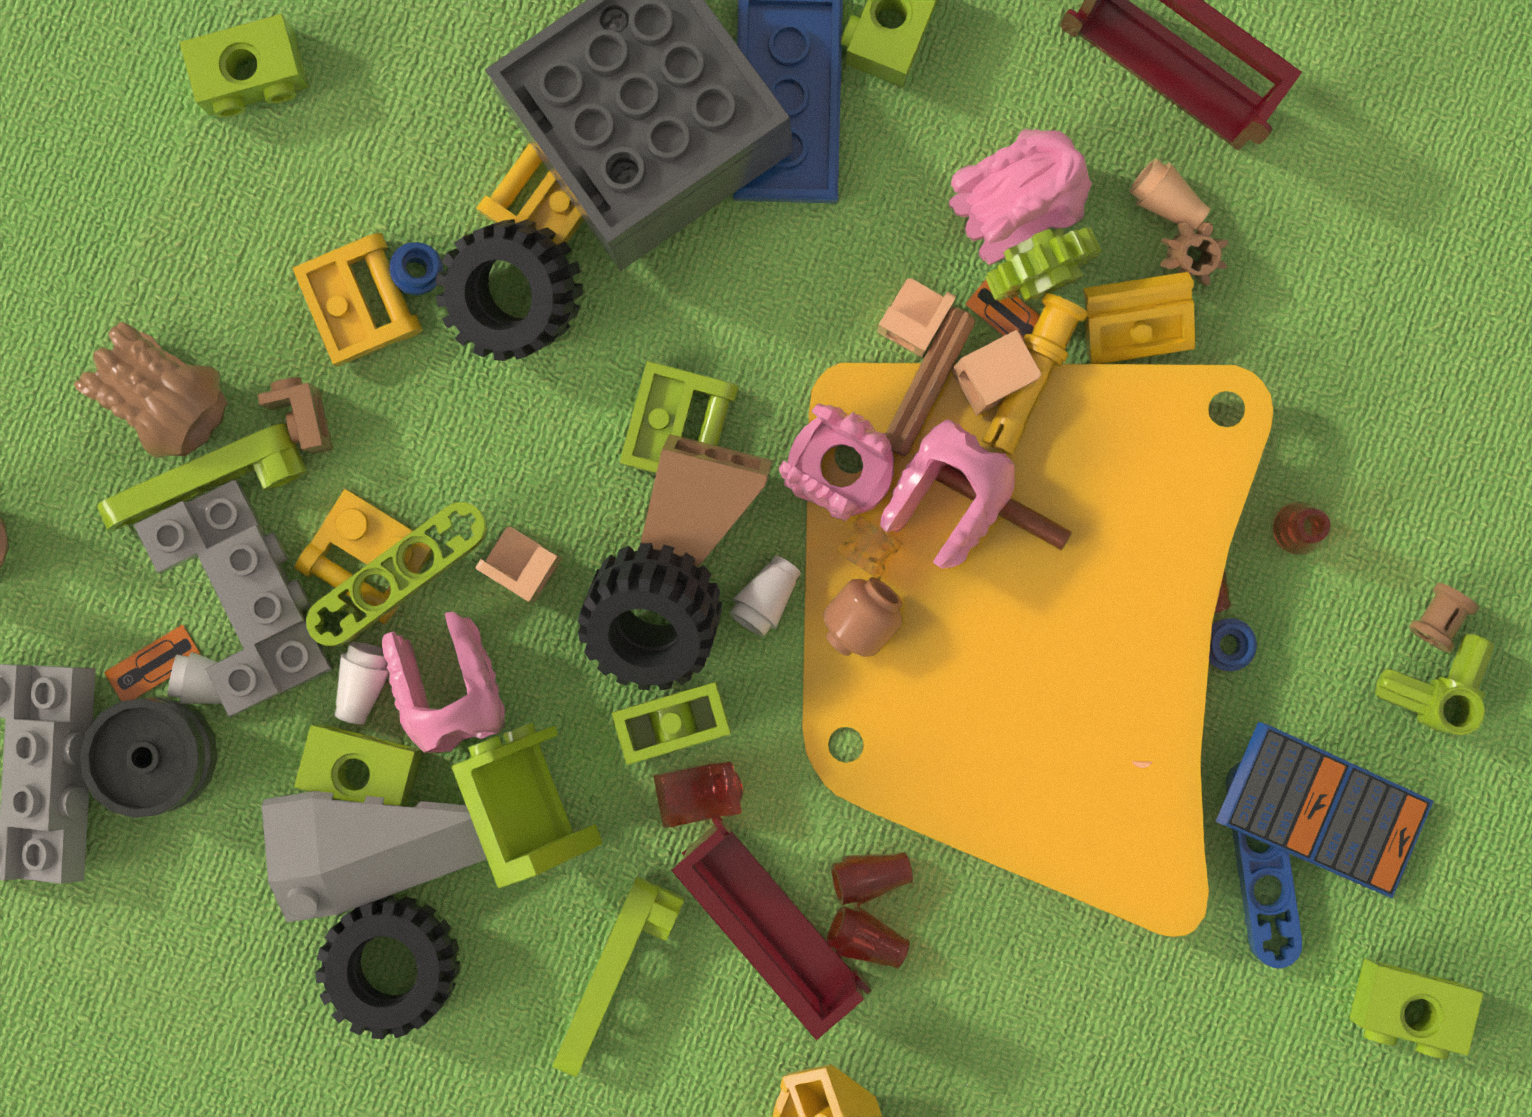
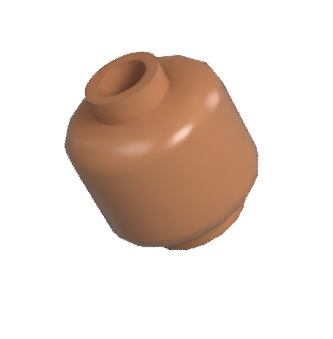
[823,577,902,657]

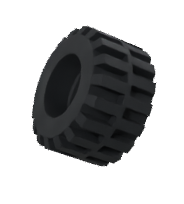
[436,219,583,361]
[578,543,722,691]
[315,895,460,1039]

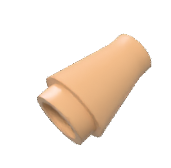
[1129,158,1210,230]

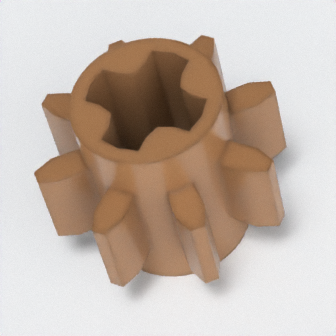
[1160,221,1229,286]

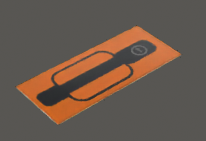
[965,280,1040,340]
[104,624,201,701]

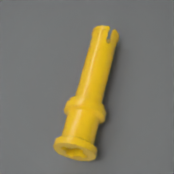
[981,293,1088,455]

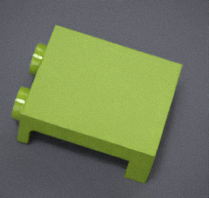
[451,722,603,888]

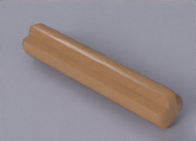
[885,307,975,456]

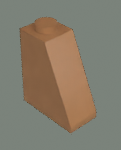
[641,434,773,568]

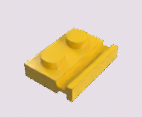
[1083,272,1195,364]

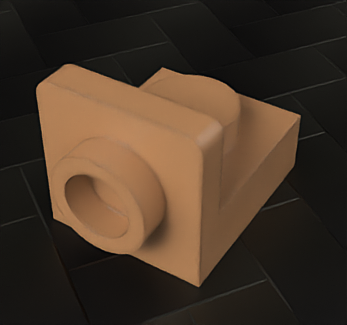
[257,377,333,454]

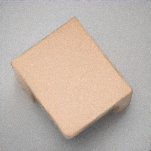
[876,278,956,358]
[952,330,1041,416]
[475,527,562,603]

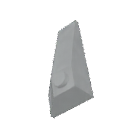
[262,791,487,922]

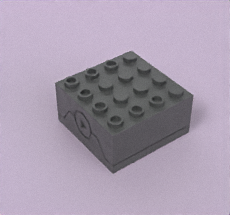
[485,0,794,271]

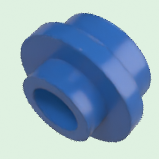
[390,242,443,295]
[1209,618,1257,671]

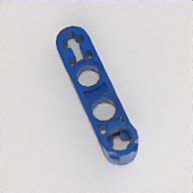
[1226,762,1302,968]

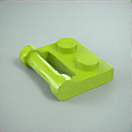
[619,361,739,474]

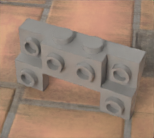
[134,480,333,717]
[0,664,96,884]

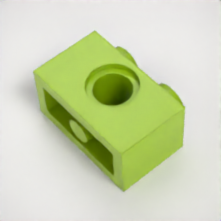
[840,0,938,87]
[179,13,309,118]
[611,681,732,765]
[294,723,422,807]
[1349,958,1483,1060]

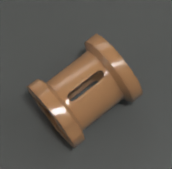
[1408,583,1479,653]

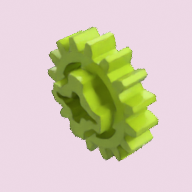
[985,227,1102,301]

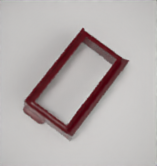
[1060,0,1302,151]
[671,813,872,1041]

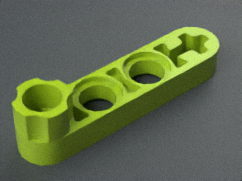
[97,423,307,531]
[306,502,488,646]
[552,876,685,1078]

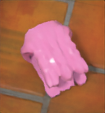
[949,129,1092,265]
[779,403,895,522]
[880,419,1015,569]
[382,612,505,753]

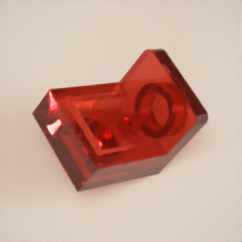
[653,761,743,827]

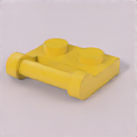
[476,143,584,245]
[292,233,423,367]
[295,489,433,625]

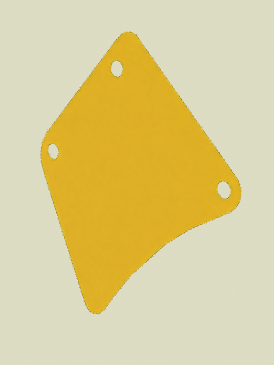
[802,363,1273,937]

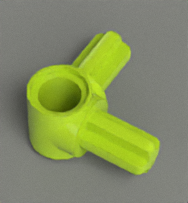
[1375,634,1494,735]

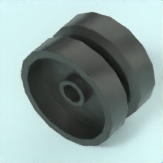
[80,697,218,818]

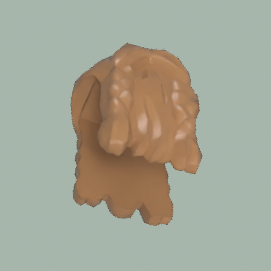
[73,322,228,458]

